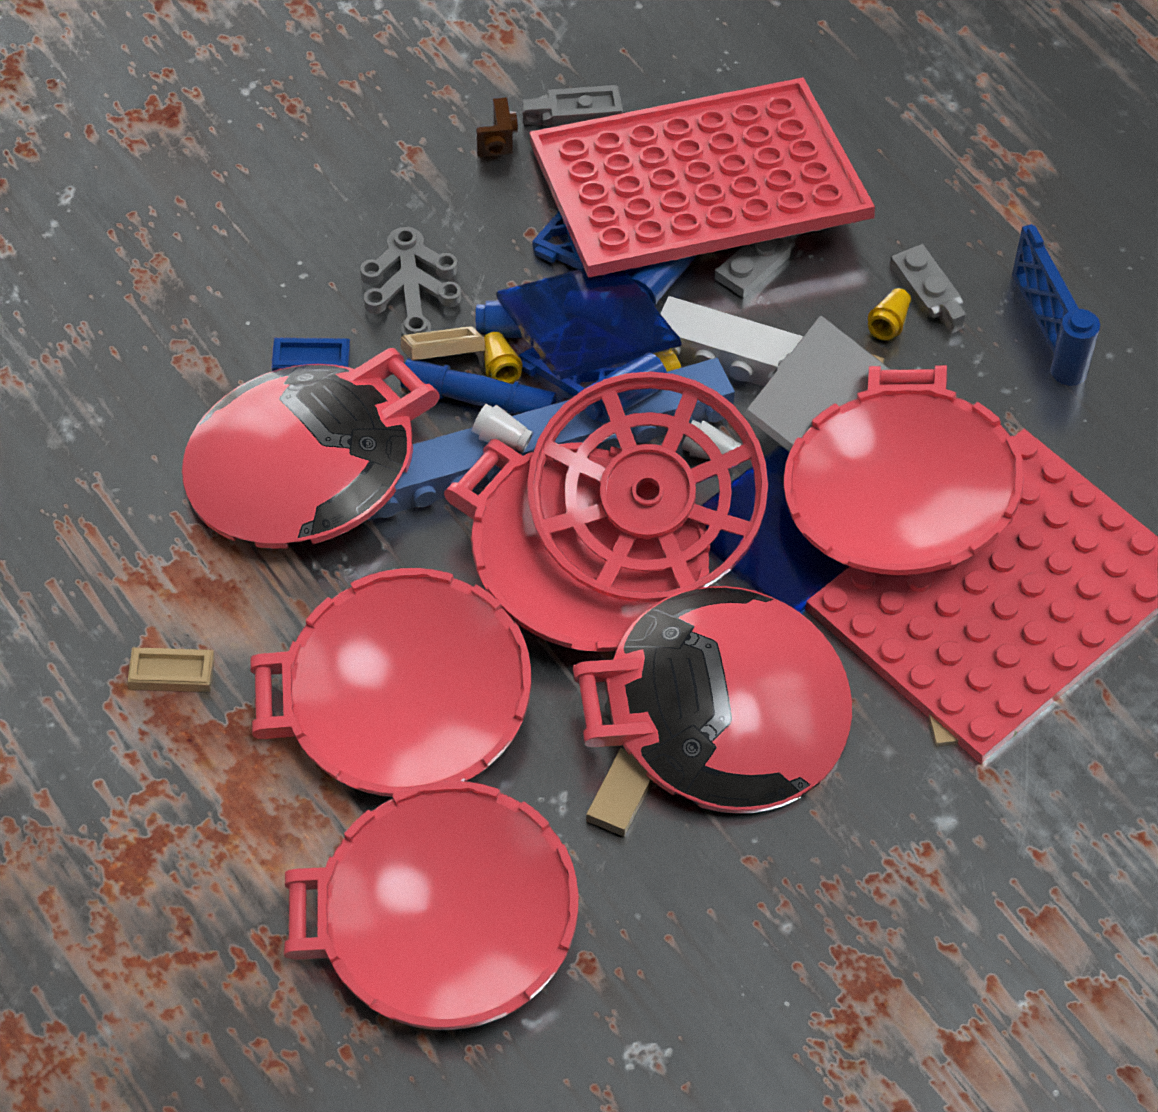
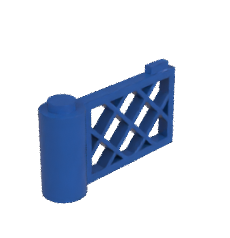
[532,211,696,308]
[1012,224,1100,386]
[519,320,667,423]

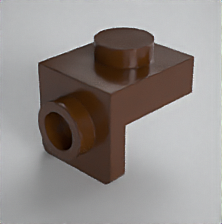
[476,97,518,157]

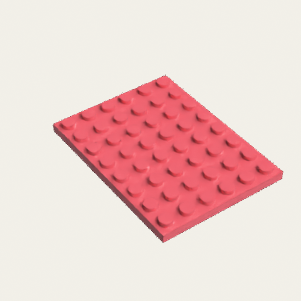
[529,78,875,278]
[805,429,1158,764]

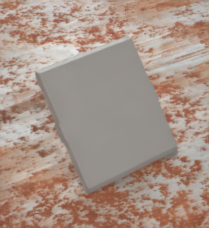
[743,315,891,452]

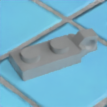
[522,85,623,126]
[715,234,799,298]
[890,244,966,333]

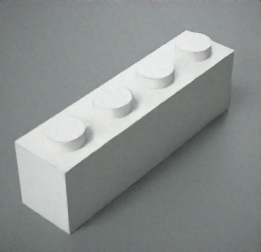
[652,296,804,387]

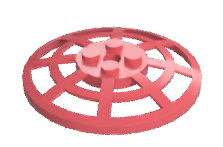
[527,371,768,602]

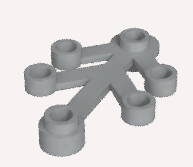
[360,227,461,336]

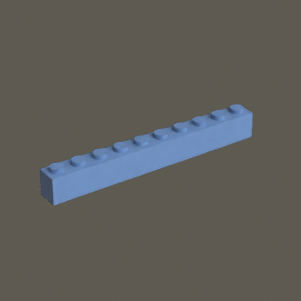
[368,357,735,521]

